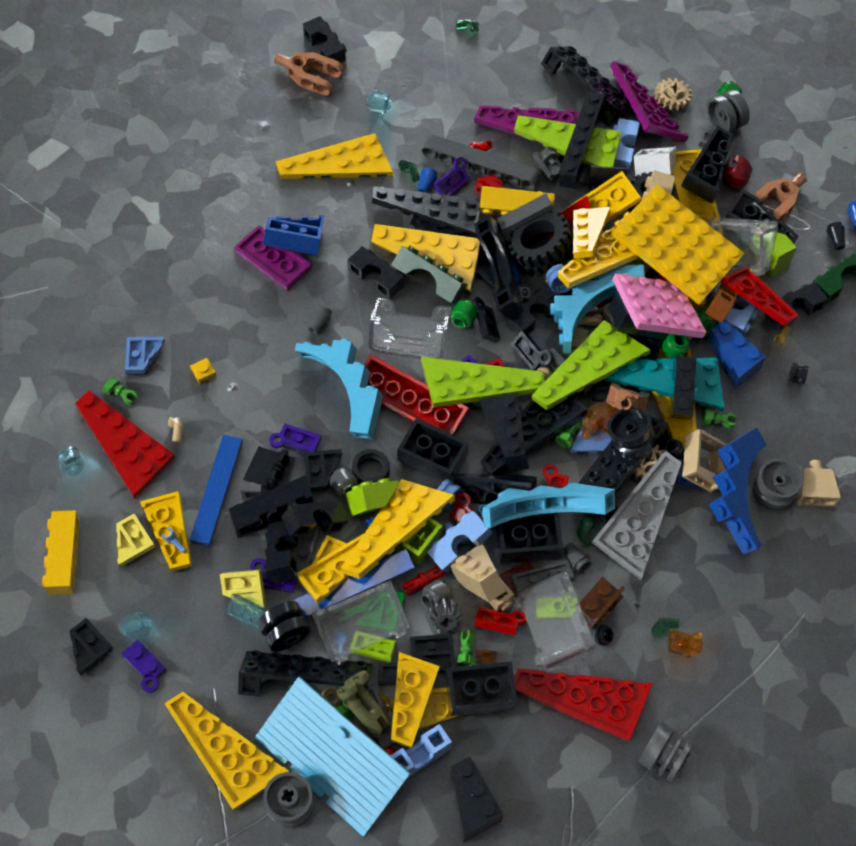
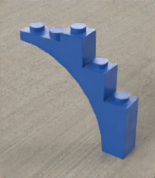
[709,428,767,554]

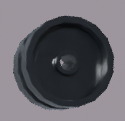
[607,407,656,459]
[257,600,312,652]

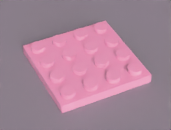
[612,273,706,338]

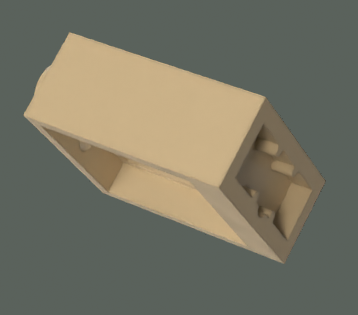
[682,429,726,492]

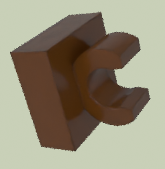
[476,650,497,665]

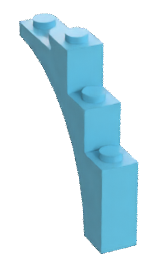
[550,265,644,353]
[295,339,383,440]
[482,483,615,528]

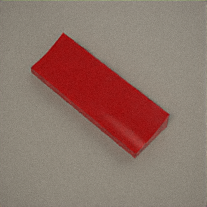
[364,354,471,436]

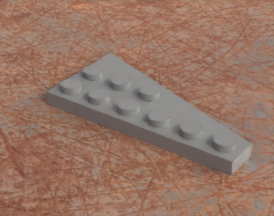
[592,450,681,580]

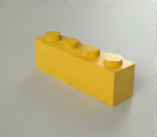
[479,186,555,216]
[42,510,80,595]

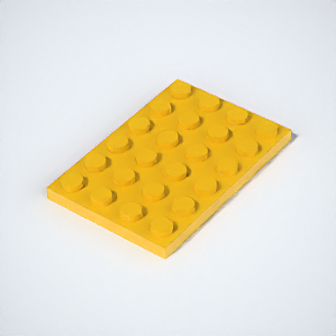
[611,184,744,305]

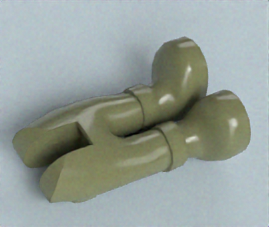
[337,670,389,738]

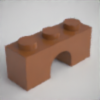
[705,283,737,323]

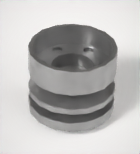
[638,723,694,782]

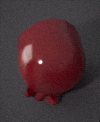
[722,155,753,189]

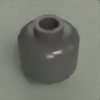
[329,468,359,498]
[421,580,452,609]

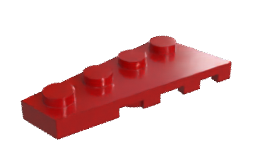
[720,266,799,326]

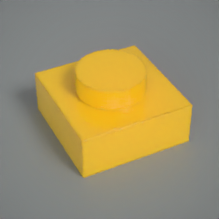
[190,358,217,384]

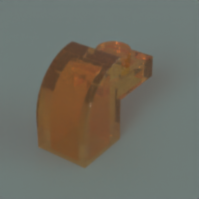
[581,402,620,440]

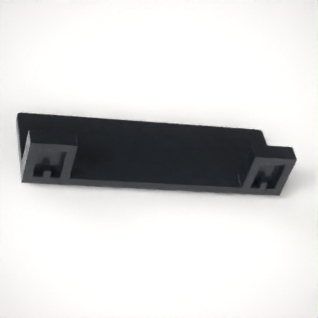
[541,46,634,127]
[578,416,672,524]
[238,650,372,697]

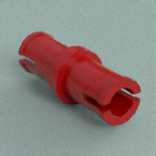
[402,565,444,596]

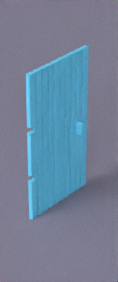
[254,677,411,837]

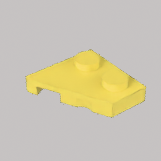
[116,514,155,567]
[220,569,267,611]

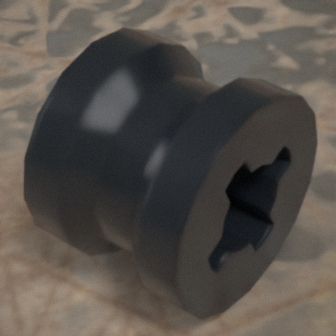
[788,363,809,385]

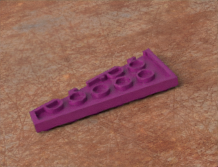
[610,61,689,142]
[474,105,580,144]

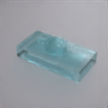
[226,594,268,631]

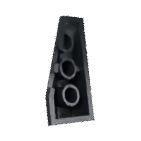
[721,189,799,244]
[453,474,537,505]

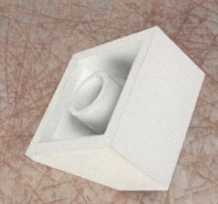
[634,147,676,176]

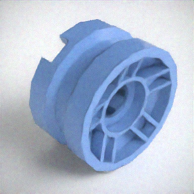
[546,264,573,294]
[437,479,462,511]

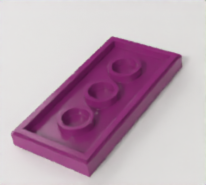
[234,225,312,291]

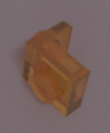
[668,629,703,658]

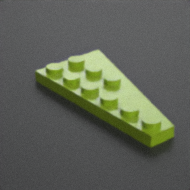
[514,115,622,167]
[532,320,650,410]
[421,357,545,407]

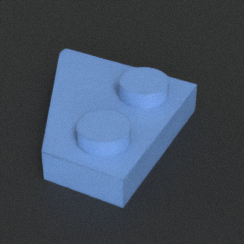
[125,336,165,374]
[570,420,611,454]

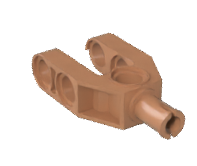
[274,52,344,96]
[754,173,807,222]
[606,383,650,410]

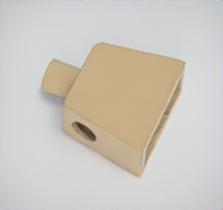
[797,460,840,507]

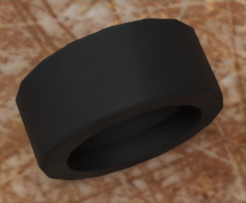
[352,449,390,485]

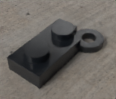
[472,297,500,343]
[510,331,553,371]

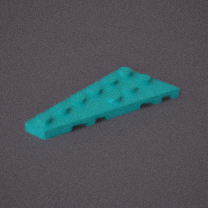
[603,358,724,411]

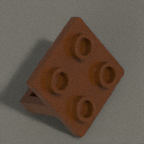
[575,577,625,629]

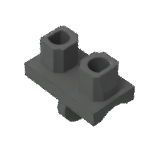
[533,147,561,181]

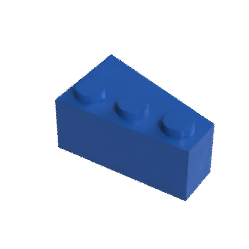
[263,215,325,255]
[707,319,766,389]

